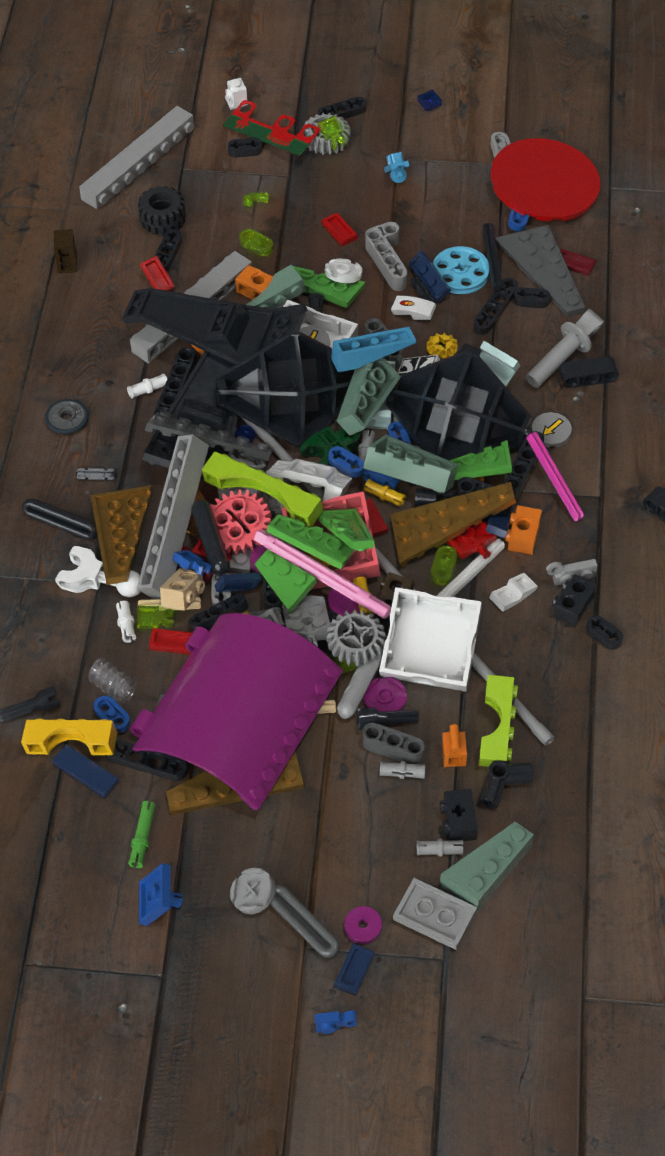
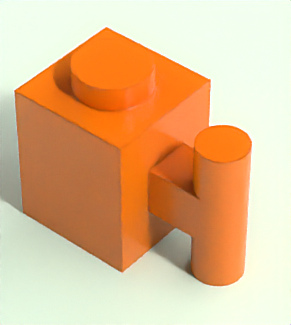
[442,724,467,767]

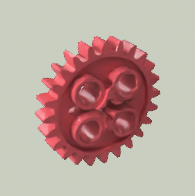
[210,489,272,555]

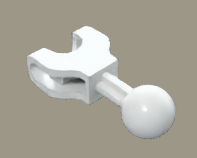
[55,546,141,597]

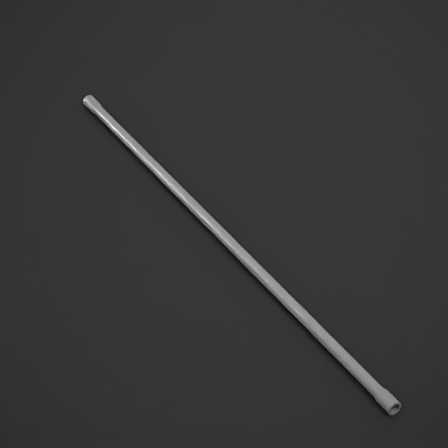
[241,417,555,746]

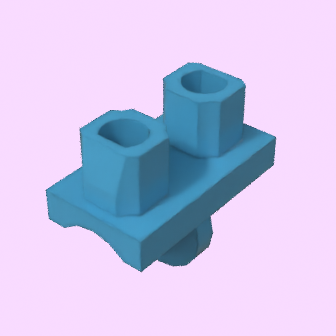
[384,152,409,183]

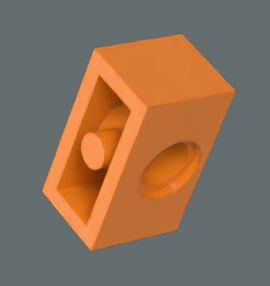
[235,265,273,300]
[505,505,542,555]

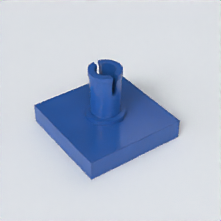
[139,863,183,926]

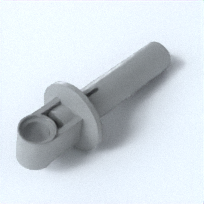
[525,309,605,388]

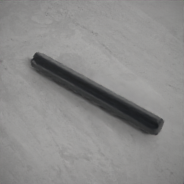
[483,223,503,291]

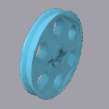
[433,246,489,294]

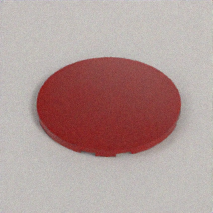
[490,138,600,222]

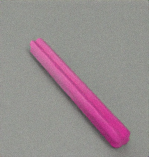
[527,432,585,522]

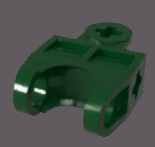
[299,426,360,467]

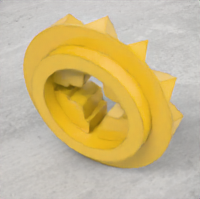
[427,332,458,359]

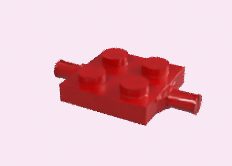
[446,521,496,560]

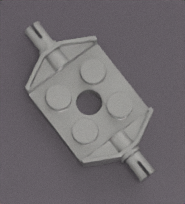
[282,595,331,647]

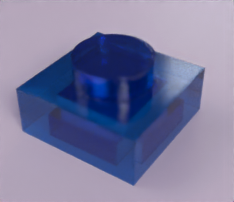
[417,89,442,111]

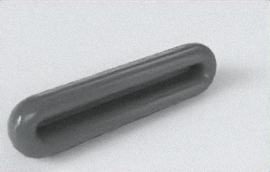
[270,885,340,958]

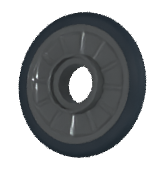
[45,399,89,434]

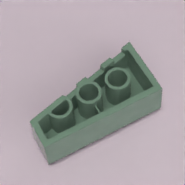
[337,357,401,436]
[363,435,459,493]
[440,822,534,913]

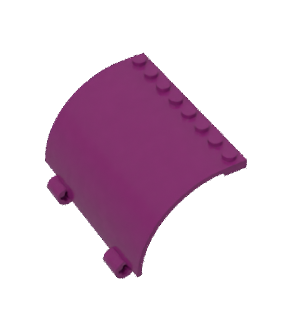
[130,613,343,810]

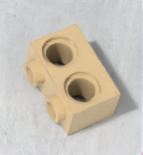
[160,568,205,611]

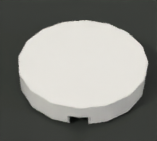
[325,258,363,283]

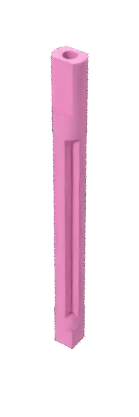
[254,529,392,618]

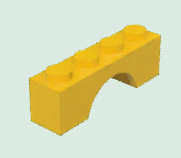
[21,719,117,755]

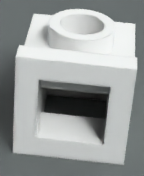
[225,78,247,110]

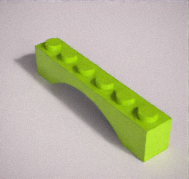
[202,452,323,527]

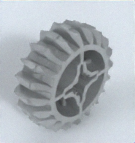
[303,113,351,155]
[326,609,386,667]

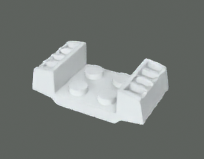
[266,459,352,501]

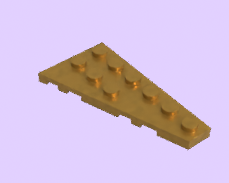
[390,482,516,568]
[91,485,152,585]
[166,751,304,815]

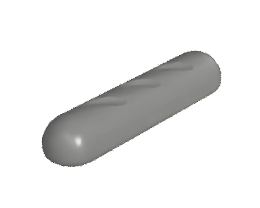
[337,649,383,719]

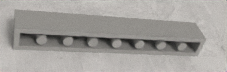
[79,106,194,210]
[130,251,252,364]
[137,434,209,599]

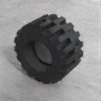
[138,186,186,235]

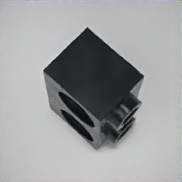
[552,574,597,627]

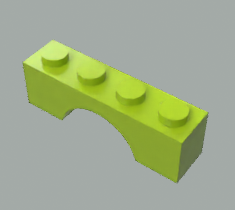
[479,675,518,767]

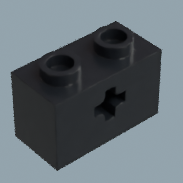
[440,789,478,841]

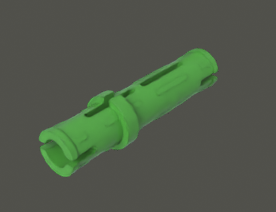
[128,801,156,868]

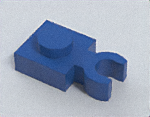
[172,550,212,575]
[314,1010,357,1034]

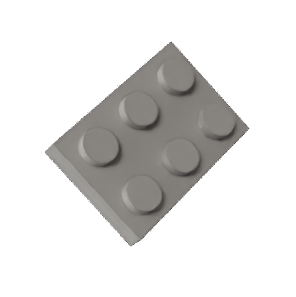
[393,878,477,950]

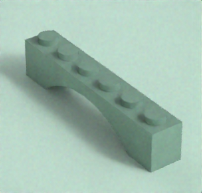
[245,265,306,309]

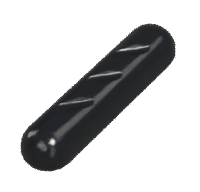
[22,498,97,540]
[191,499,230,576]

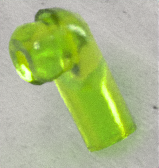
[243,192,269,207]

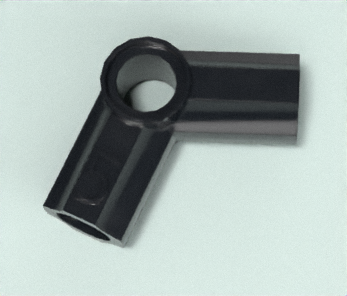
[479,760,533,809]

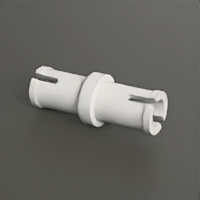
[127,374,167,399]
[116,601,136,643]

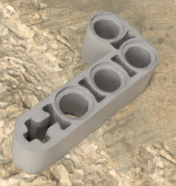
[365,222,407,291]

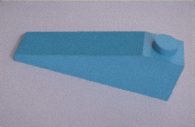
[331,327,416,372]

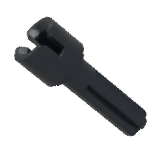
[0,686,61,722]
[356,707,419,730]

